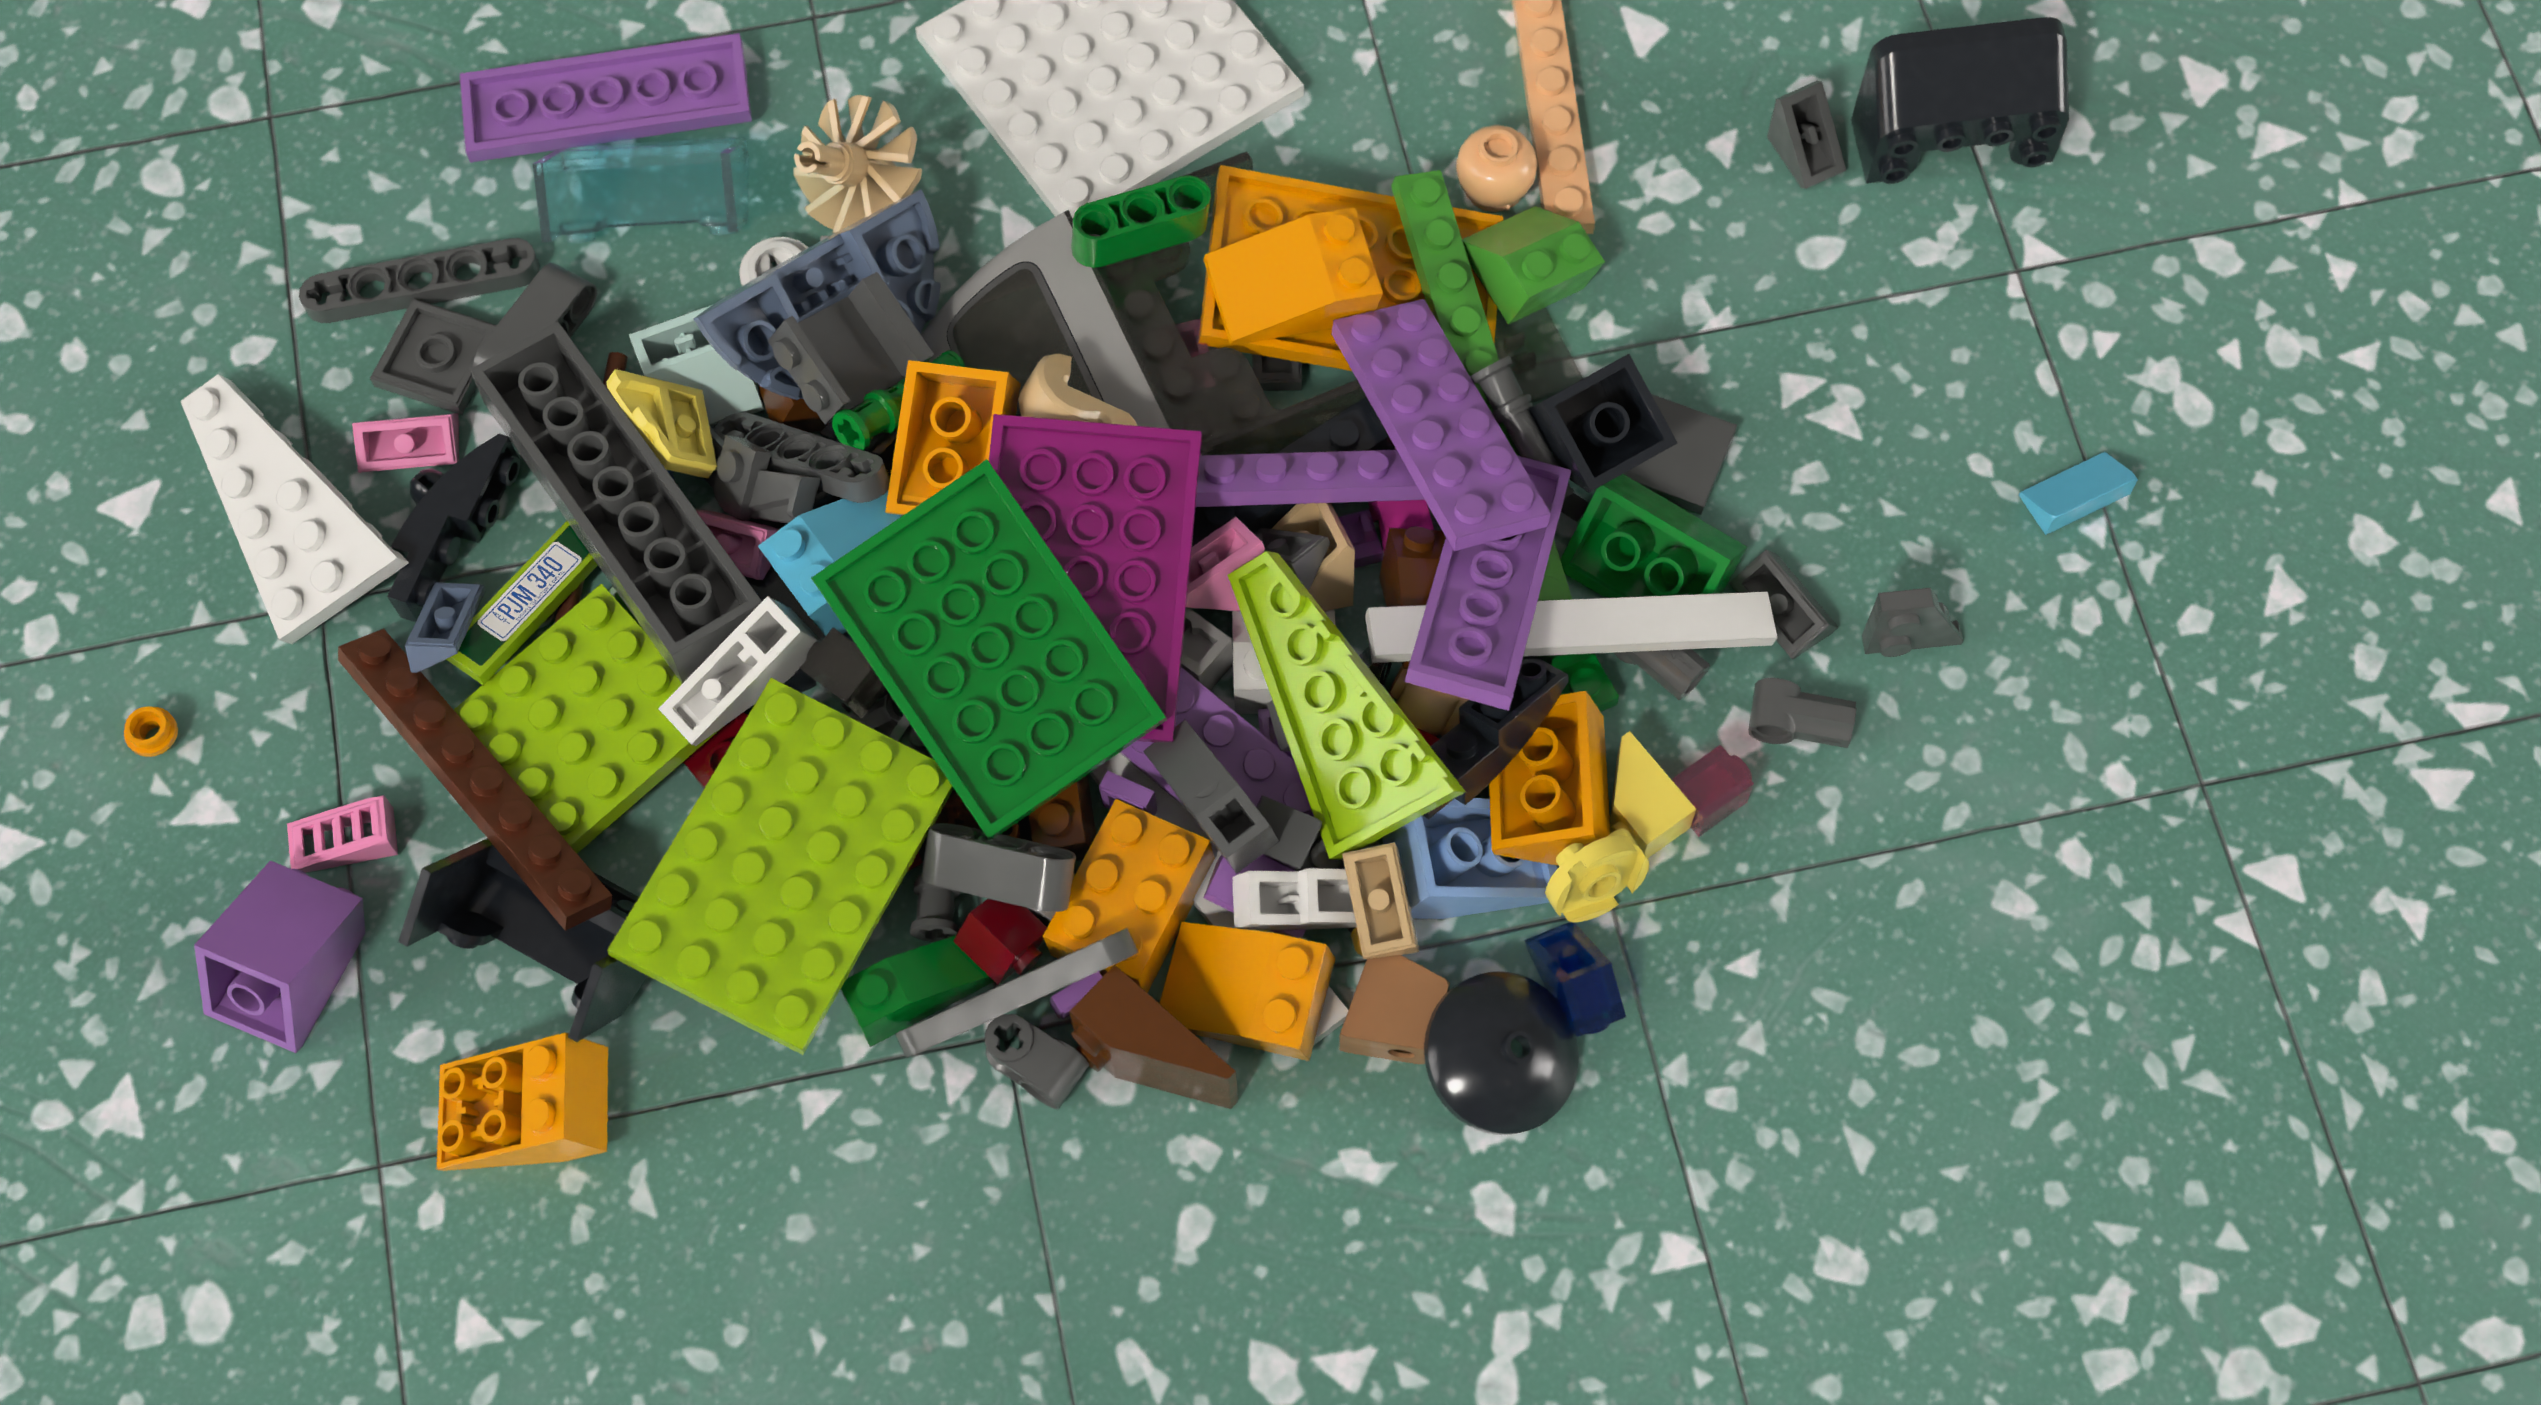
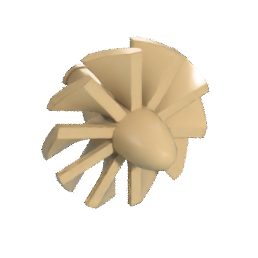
[794,95,922,233]

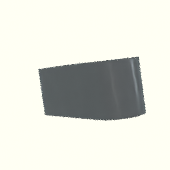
[473,263,597,367]
[922,823,1076,912]

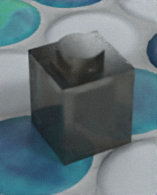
[800,627,886,719]

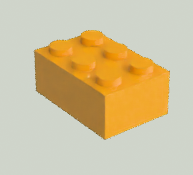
[1043,799,1215,993]

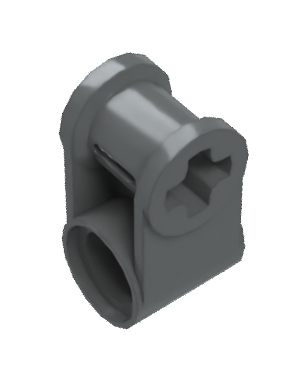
[985,1014,1089,1110]

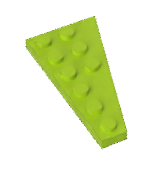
[1228,551,1466,859]

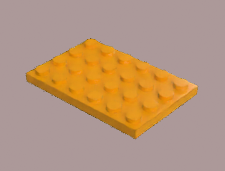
[1198,165,1503,371]

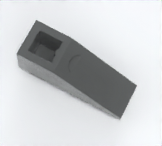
[1143,720,1279,874]

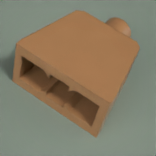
[1339,955,1450,1065]

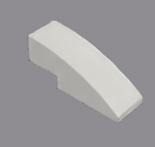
[1232,868,1405,930]

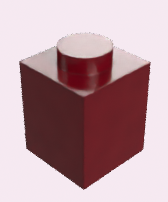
[953,898,1047,985]

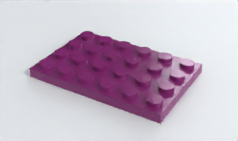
[989,414,1202,742]

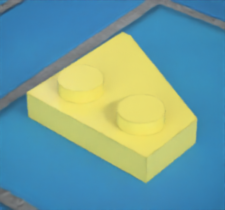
[606,369,717,479]

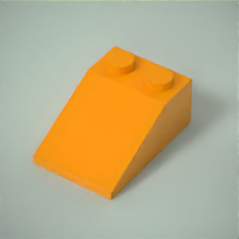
[1203,207,1383,346]
[885,360,1021,515]
[1160,922,1336,1061]

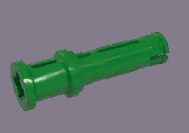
[832,350,965,451]

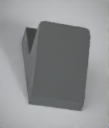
[1256,795,1345,871]

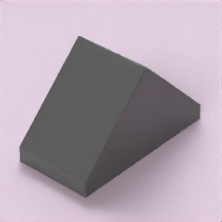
[1767,80,1846,189]

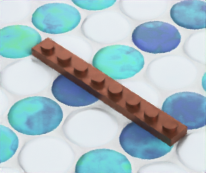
[338,628,612,931]

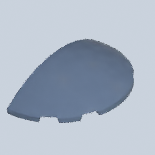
[693,189,941,400]

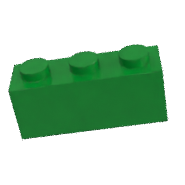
[1560,474,1748,598]

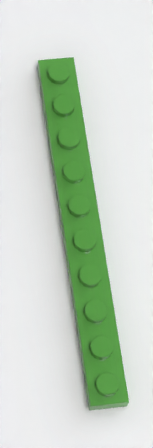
[1391,170,1572,601]

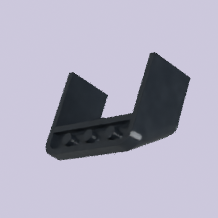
[398,838,647,1042]

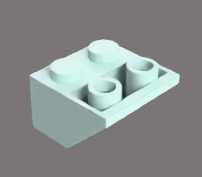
[629,304,764,429]

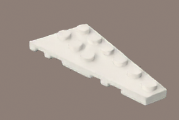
[181,374,409,644]

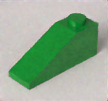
[840,935,994,1047]

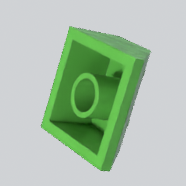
[1462,206,1605,325]

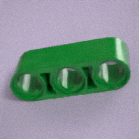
[1071,175,1211,268]

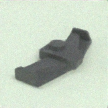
[704,427,821,523]

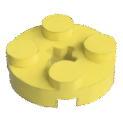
[1545,829,1649,923]

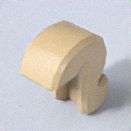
[1018,353,1137,426]

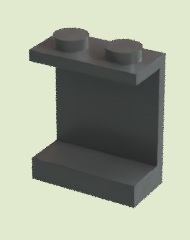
[768,272,934,425]

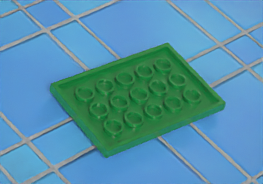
[811,459,1167,840]

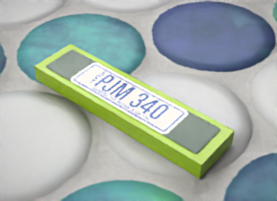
[446,521,598,686]

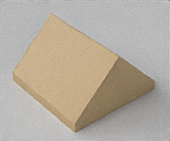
[1272,503,1355,611]

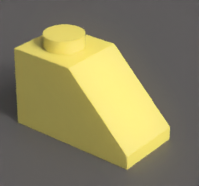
[1610,731,1696,859]

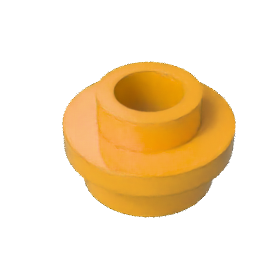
[124,706,178,757]

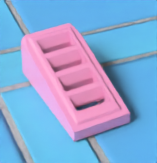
[287,795,398,873]

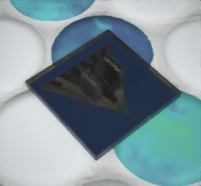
[1495,308,1583,403]

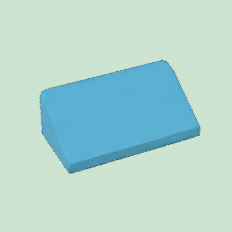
[2019,452,2138,535]

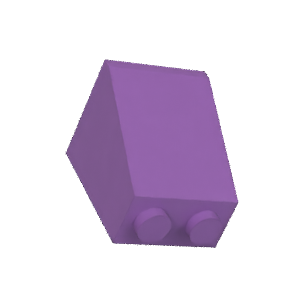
[194,860,365,1053]

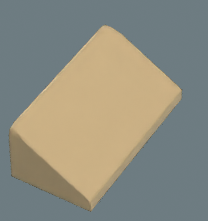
[1342,842,1419,959]

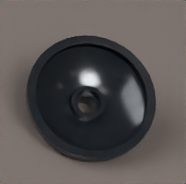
[1424,971,1579,1135]

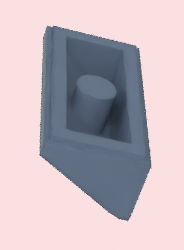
[405,582,485,673]

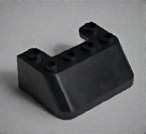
[1851,17,2069,184]

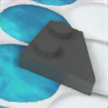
[1862,588,1963,657]

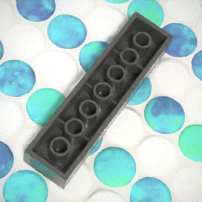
[470,321,762,684]

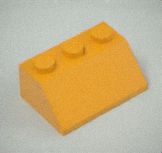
[1489,691,1611,866]

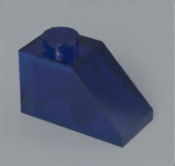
[1524,922,1626,1037]

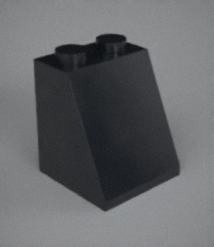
[1529,354,1678,493]

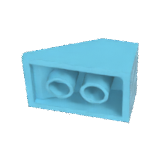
[758,491,903,642]

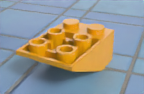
[436,1032,608,1171]

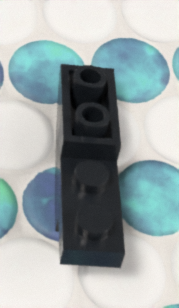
[387,434,520,622]
[1423,656,1568,820]

